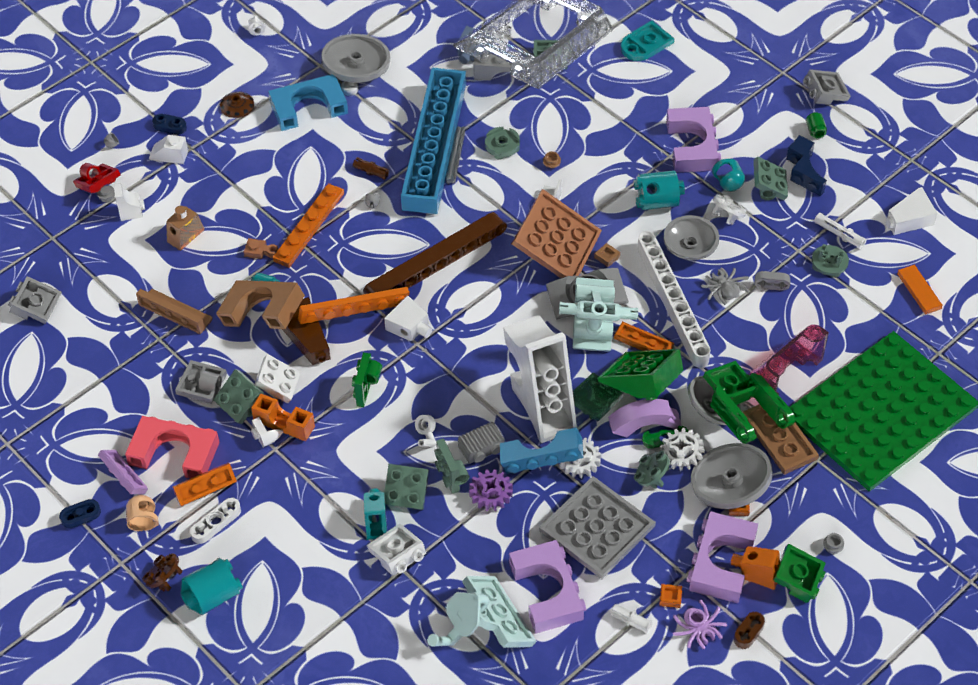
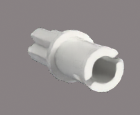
[610,604,653,634]

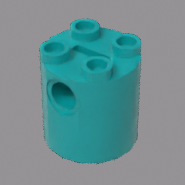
[634,170,685,210]
[181,557,243,615]

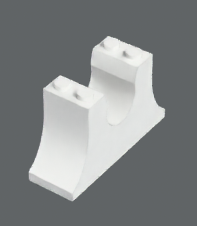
[503,315,577,443]

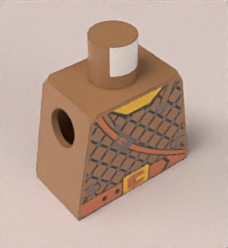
[166,206,204,251]

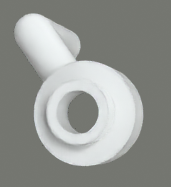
[415,415,436,447]

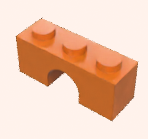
[251,394,315,442]

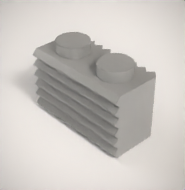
[458,422,505,464]

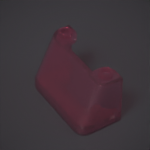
[748,325,829,395]

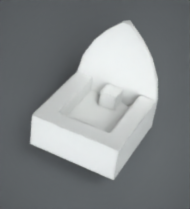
[251,417,283,447]

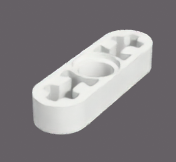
[190,498,241,544]

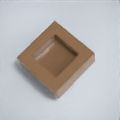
[594,243,621,267]

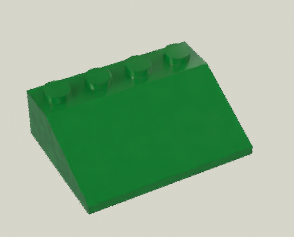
[598,349,684,400]

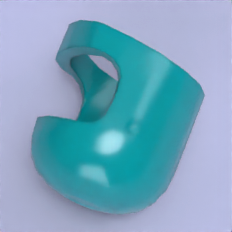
[712,159,745,192]

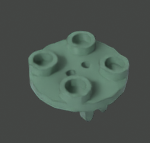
[811,244,849,278]
[634,451,670,489]

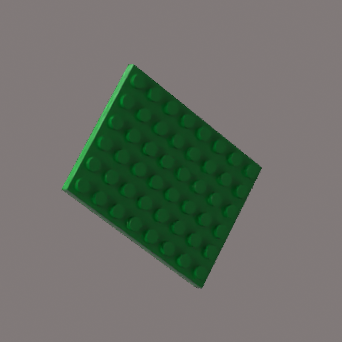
[789,331,978,492]

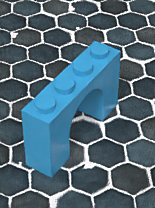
[268,74,348,131]

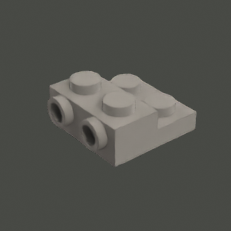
[803,69,851,105]
[8,276,62,324]

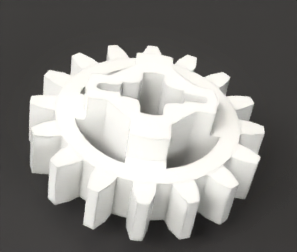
[660,428,705,471]
[560,438,601,478]

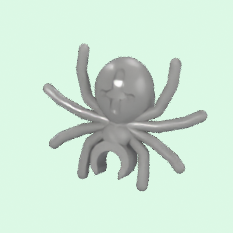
[701,268,749,305]

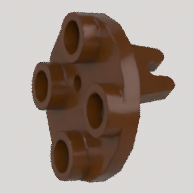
[142,553,183,591]

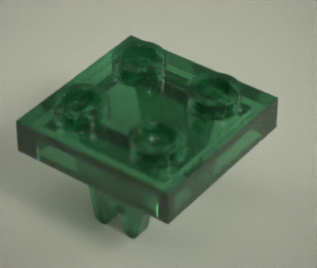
[573,373,623,422]

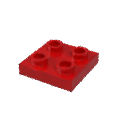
[73,163,121,193]

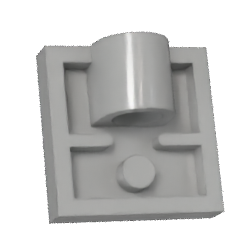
[175,360,227,404]

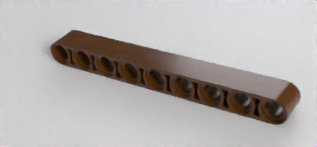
[363,212,507,294]

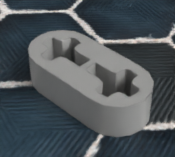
[755,271,791,291]

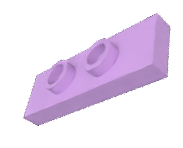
[98,450,148,494]

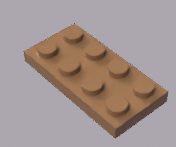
[743,404,819,475]

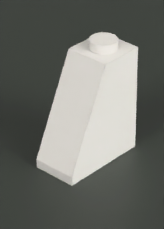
[886,187,937,235]

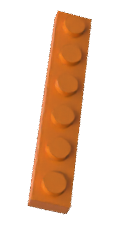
[273,183,344,268]
[298,287,410,324]

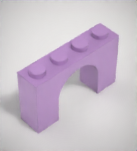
[666,107,721,173]
[687,511,758,603]
[509,540,586,634]

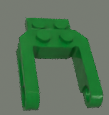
[703,361,795,444]

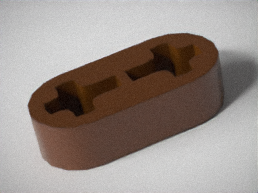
[734,612,765,649]

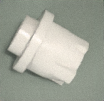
[248,15,265,36]

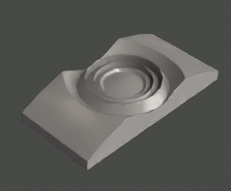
[546,268,629,320]

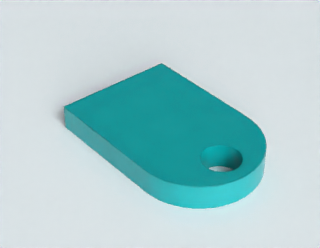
[621,20,674,61]

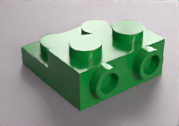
[773,543,826,603]

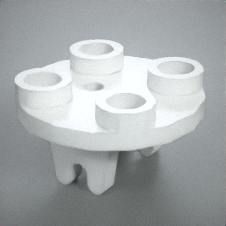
[712,194,747,225]

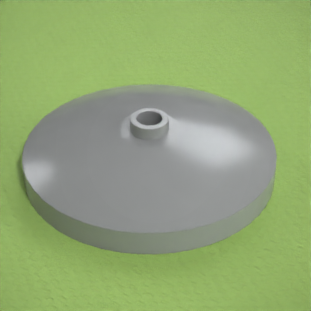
[322,34,390,83]
[691,443,773,509]

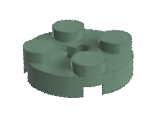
[485,127,520,159]

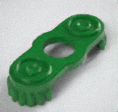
[642,425,689,448]

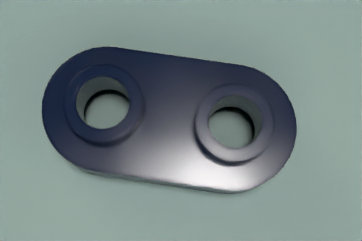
[152,114,187,135]
[59,499,101,528]

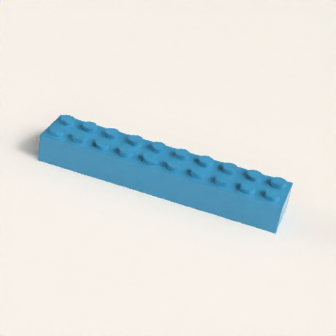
[401,68,466,214]

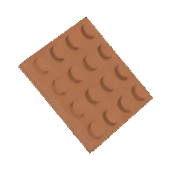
[511,189,602,278]

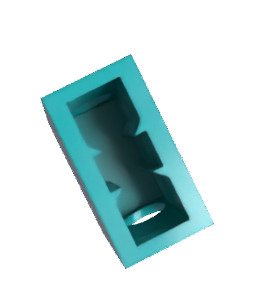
[364,488,387,540]

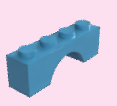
[500,427,584,474]

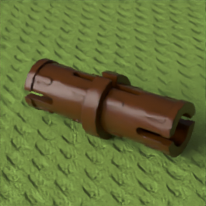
[353,157,389,180]

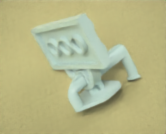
[427,576,536,648]

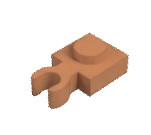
[244,238,278,259]

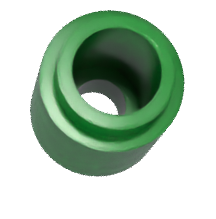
[806,112,827,139]

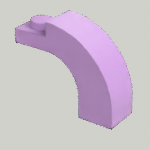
[608,399,682,438]

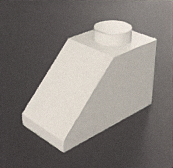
[149,135,188,164]

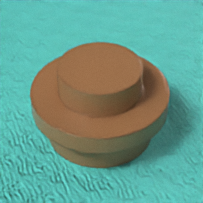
[543,152,561,168]

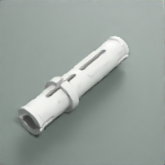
[814,213,866,249]

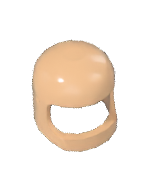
[126,495,159,531]

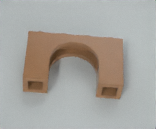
[216,280,305,329]

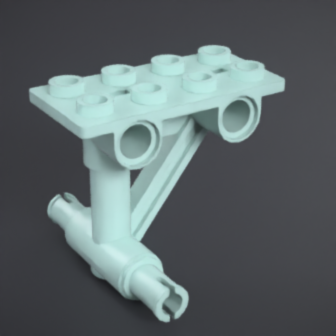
[559,278,638,352]

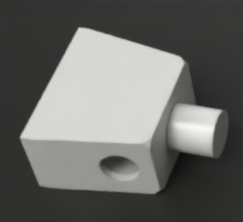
[384,296,432,341]

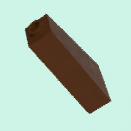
[282,297,331,365]

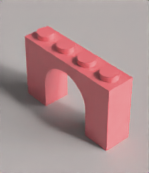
[125,416,220,479]

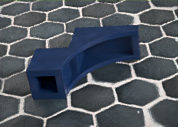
[786,135,827,196]

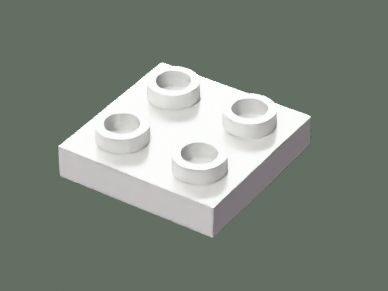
[254,354,301,404]

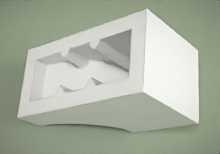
[114,183,145,221]

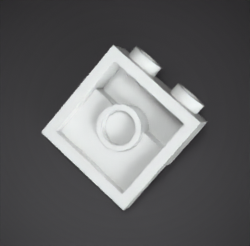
[367,524,427,576]

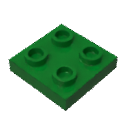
[352,352,382,407]

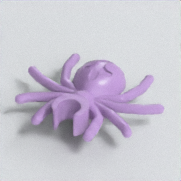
[673,600,727,649]

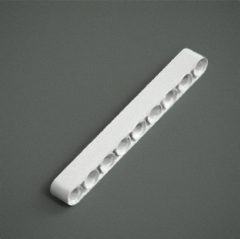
[638,231,711,368]

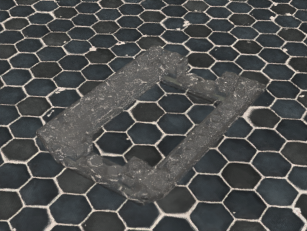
[453,0,613,89]

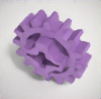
[469,469,513,511]

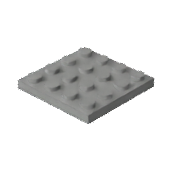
[539,476,656,579]

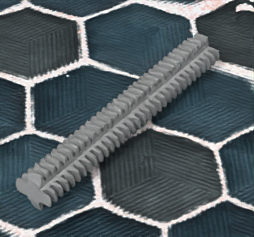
[446,126,465,184]

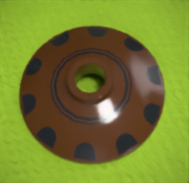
[220,92,254,118]

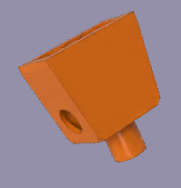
[731,546,780,590]

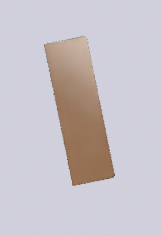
[136,289,213,335]

